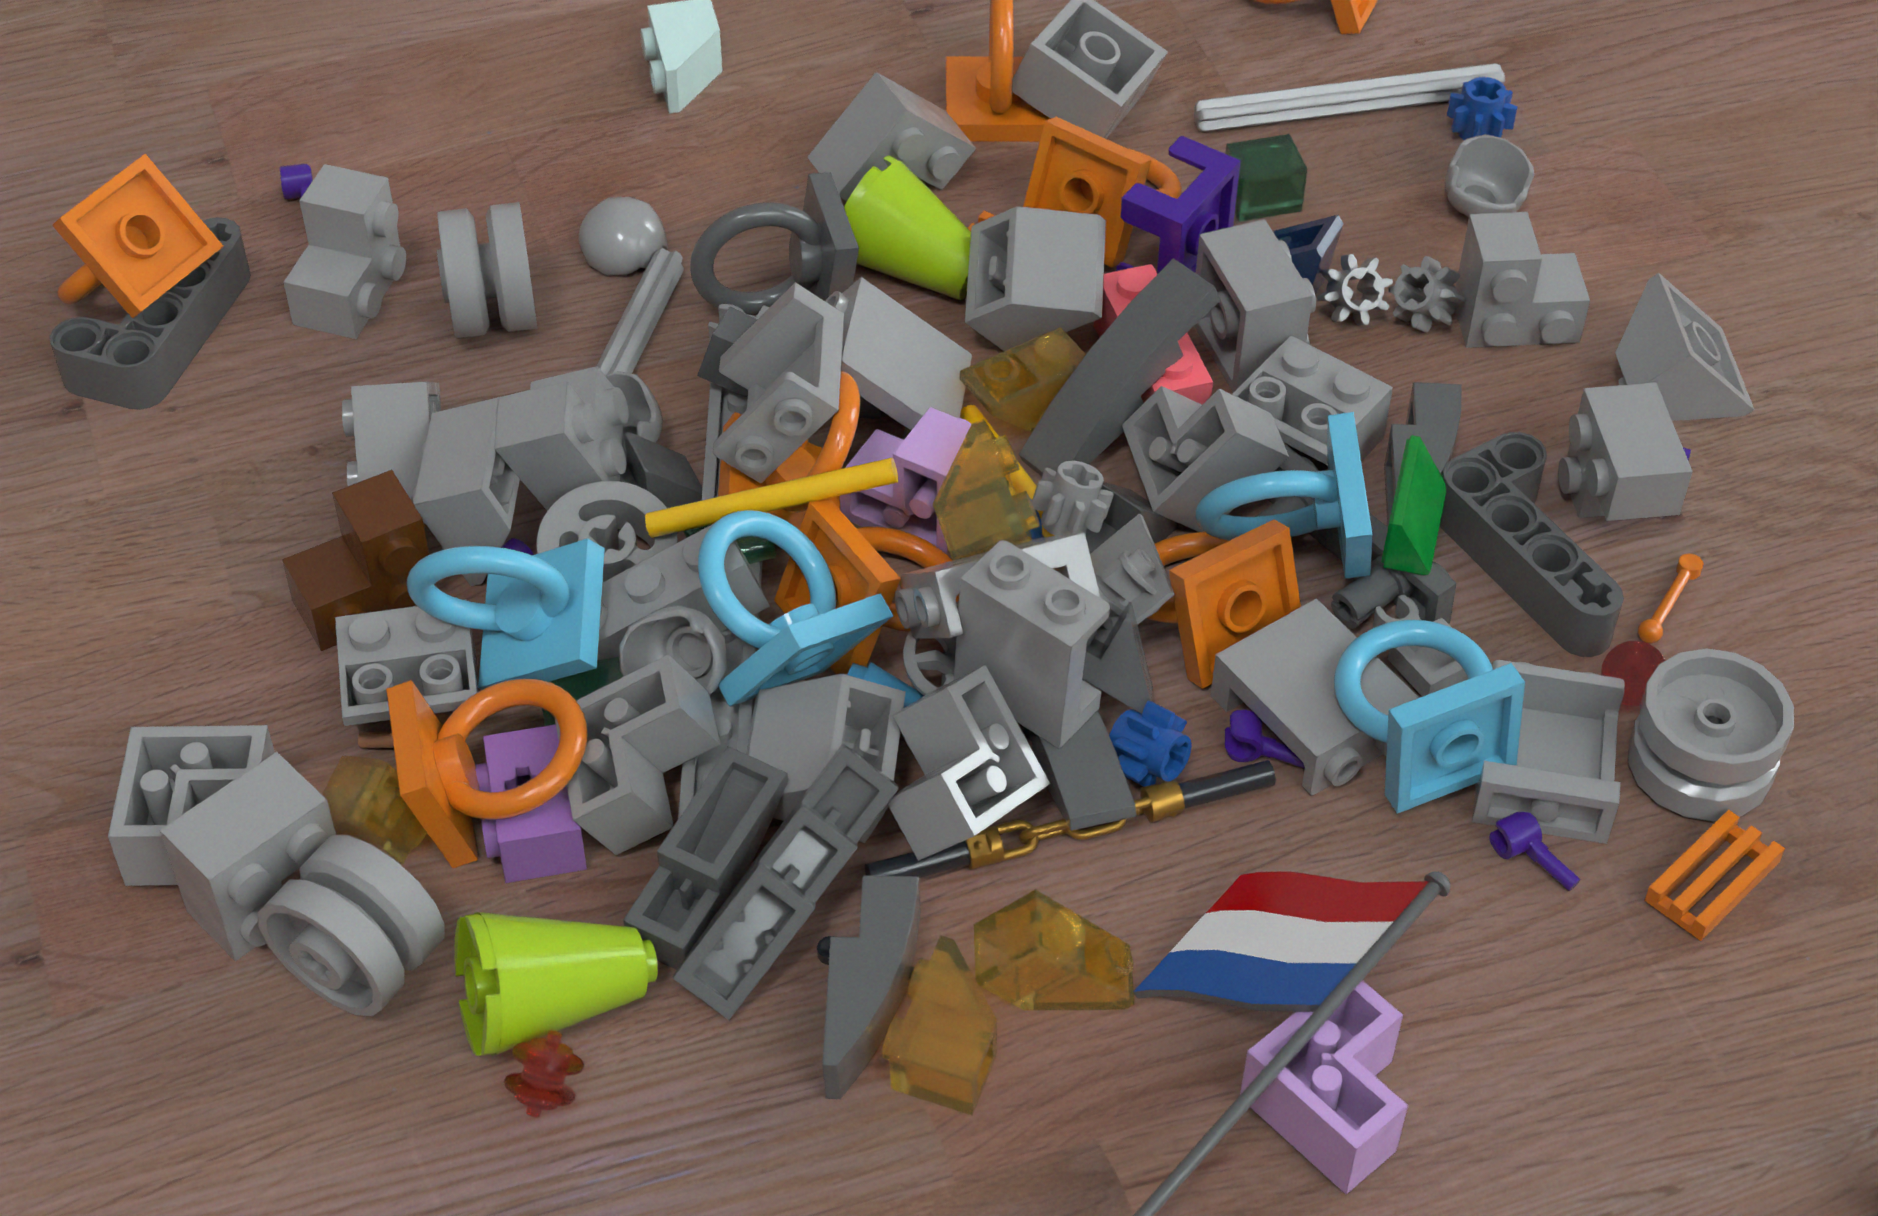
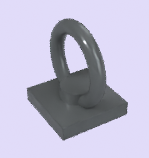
[690,172,859,315]

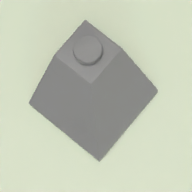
[1615,273,1755,421]

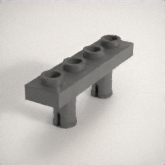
[1255,444,1456,629]

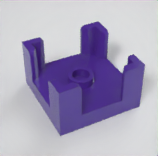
[1116,135,1241,274]

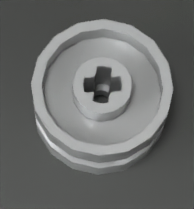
[437,202,537,339]
[1628,648,1794,821]
[258,835,445,1017]

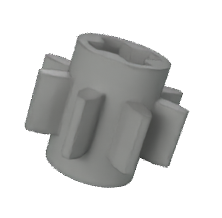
[1317,254,1393,325]
[1388,256,1465,333]
[1030,461,1114,536]

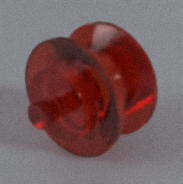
[1601,641,1666,706]
[504,1030,584,1117]

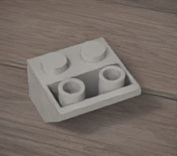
[965,206,1106,354]
[1232,335,1393,465]
[411,397,520,586]
[335,599,480,726]
[746,674,906,843]

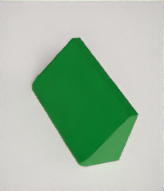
[1381,435,1446,575]

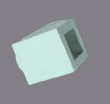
[640,0,722,114]

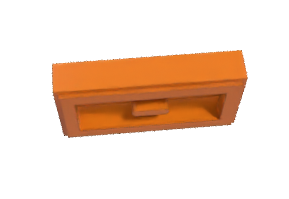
[1644,810,1785,941]

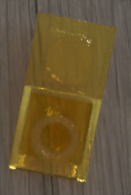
[960,327,1086,432]
[933,419,1040,561]
[322,755,427,865]
[974,889,1134,1011]
[882,935,997,1116]

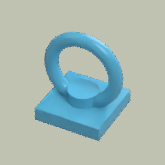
[1195,412,1373,579]
[698,510,893,707]
[407,538,605,690]
[1334,620,1525,814]

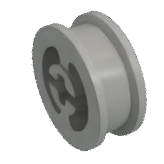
[537,481,678,583]

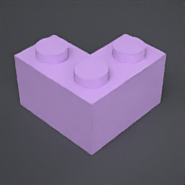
[840,407,985,558]
[1240,980,1408,1194]

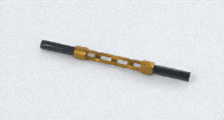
[865,760,1276,878]

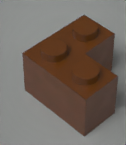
[282,469,435,651]

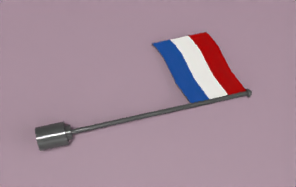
[1133,871,1450,1216]

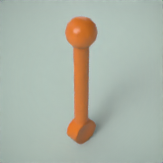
[1638,554,1704,644]

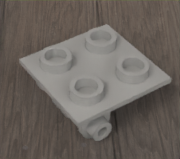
[1090,514,1175,643]

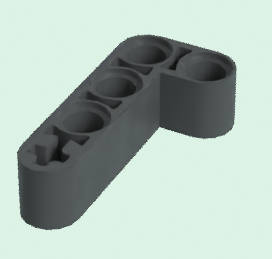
[50,217,251,410]
[1440,432,1624,657]

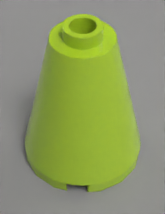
[844,155,971,300]
[454,912,658,1056]

